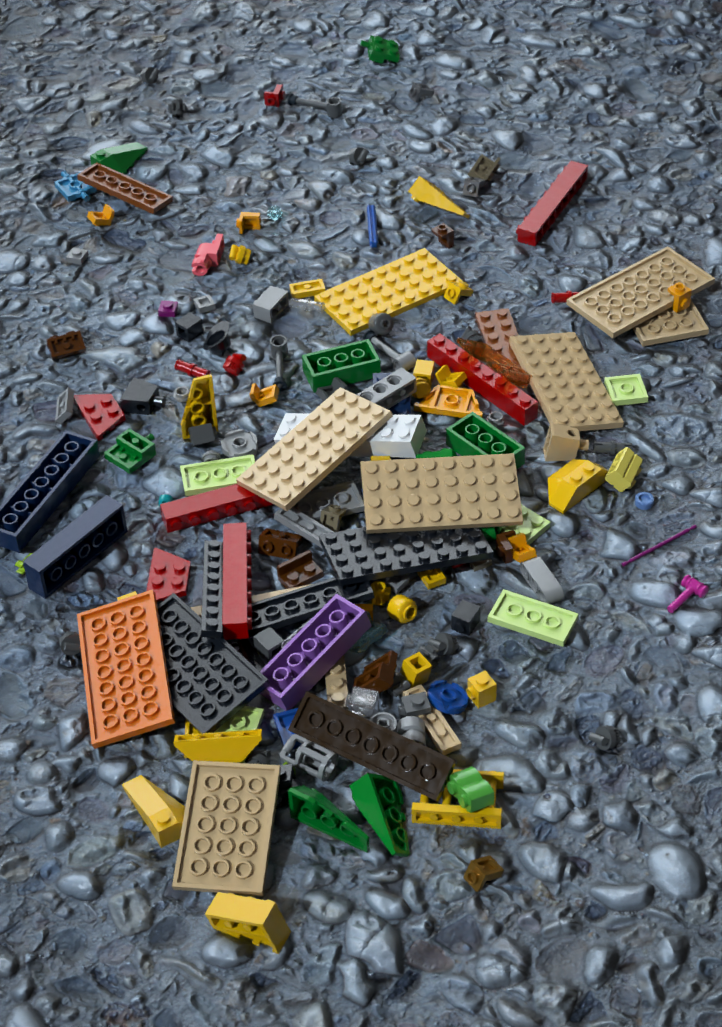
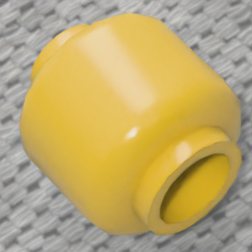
[387,594,417,623]

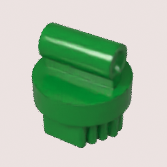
[479,526,502,542]

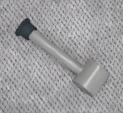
[363,330,416,371]

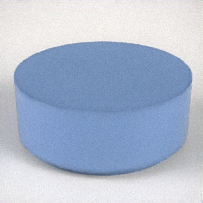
[634,492,654,510]

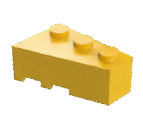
[205,892,291,954]

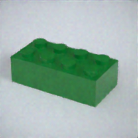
[302,339,381,393]
[446,412,525,469]

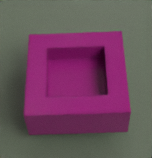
[158,300,179,317]

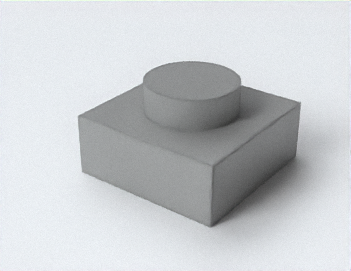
[66,248,88,265]
[194,294,216,314]

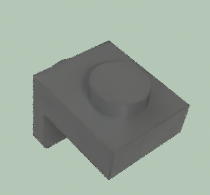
[316,377,347,402]
[398,692,431,719]

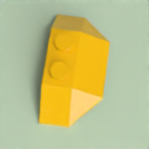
[548,459,609,514]
[174,729,262,763]

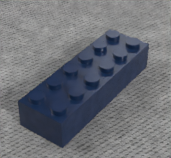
[23,495,128,599]

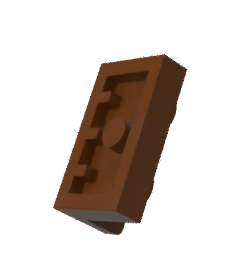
[46,331,86,360]
[258,528,303,559]
[277,550,324,589]

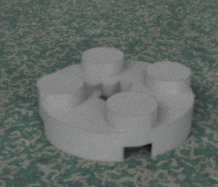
[221,429,258,458]

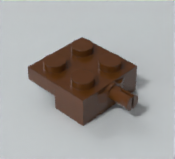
[352,650,398,706]

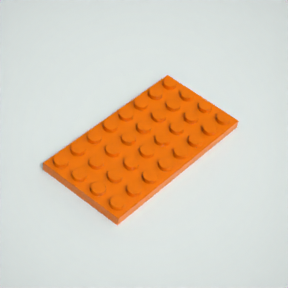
[77,589,175,749]

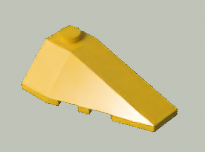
[408,176,470,219]
[181,374,219,440]
[122,775,185,848]

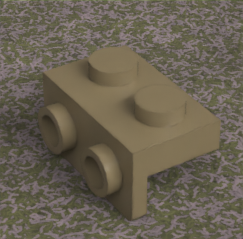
[468,154,501,181]

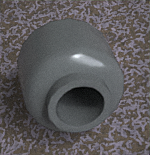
[368,313,394,335]

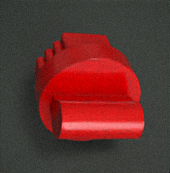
[223,353,246,376]

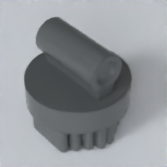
[140,67,160,84]
[348,147,369,165]
[460,326,483,352]
[59,631,81,656]
[428,633,458,656]
[385,672,411,697]
[589,725,621,750]
[245,750,271,765]

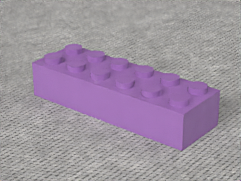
[260,594,371,711]

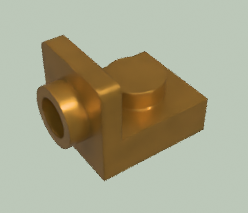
[464,855,504,892]

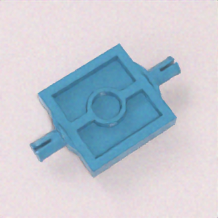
[54,170,97,202]

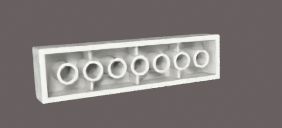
[274,413,427,458]

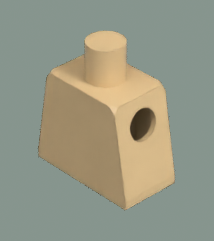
[543,423,589,462]

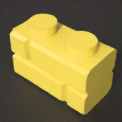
[605,447,643,492]

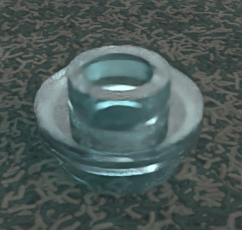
[267,206,283,220]

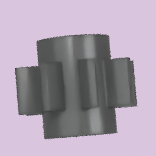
[168,99,187,118]
[415,644,441,669]

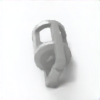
[280,734,338,781]

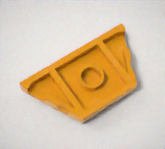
[414,385,483,418]

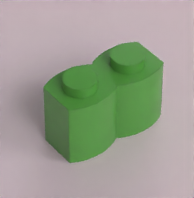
[447,767,494,813]

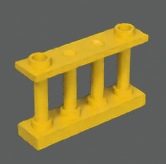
[412,769,504,829]

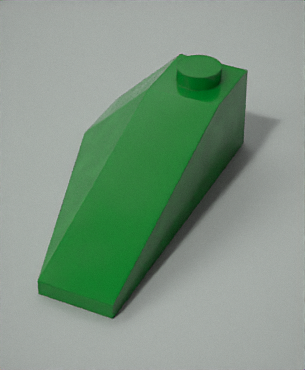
[90,142,148,175]
[349,773,410,857]
[288,785,370,853]

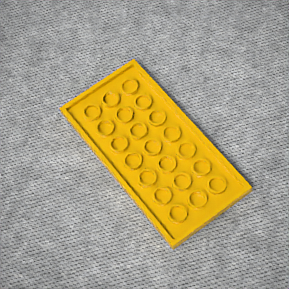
[314,248,463,336]

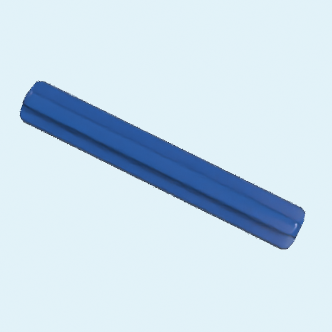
[367,205,378,248]

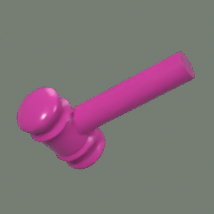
[667,575,709,613]

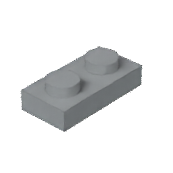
[55,387,74,424]

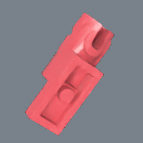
[191,234,225,276]

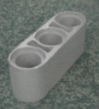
[520,557,564,604]

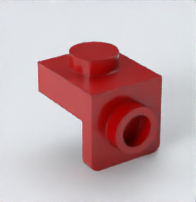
[264,84,285,107]

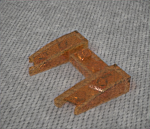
[456,337,532,388]

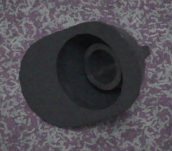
[203,321,231,357]

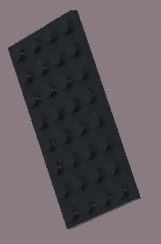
[319,526,494,586]
[157,593,270,734]

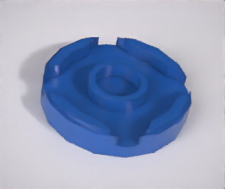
[427,680,469,715]

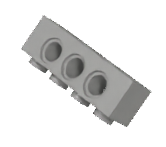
[357,368,417,409]

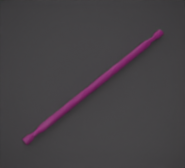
[622,525,697,567]

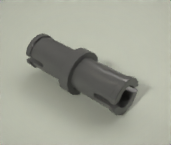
[593,441,632,455]

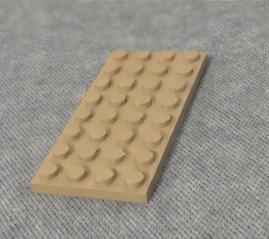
[566,246,715,338]
[509,332,624,431]
[236,387,393,511]
[360,453,523,534]

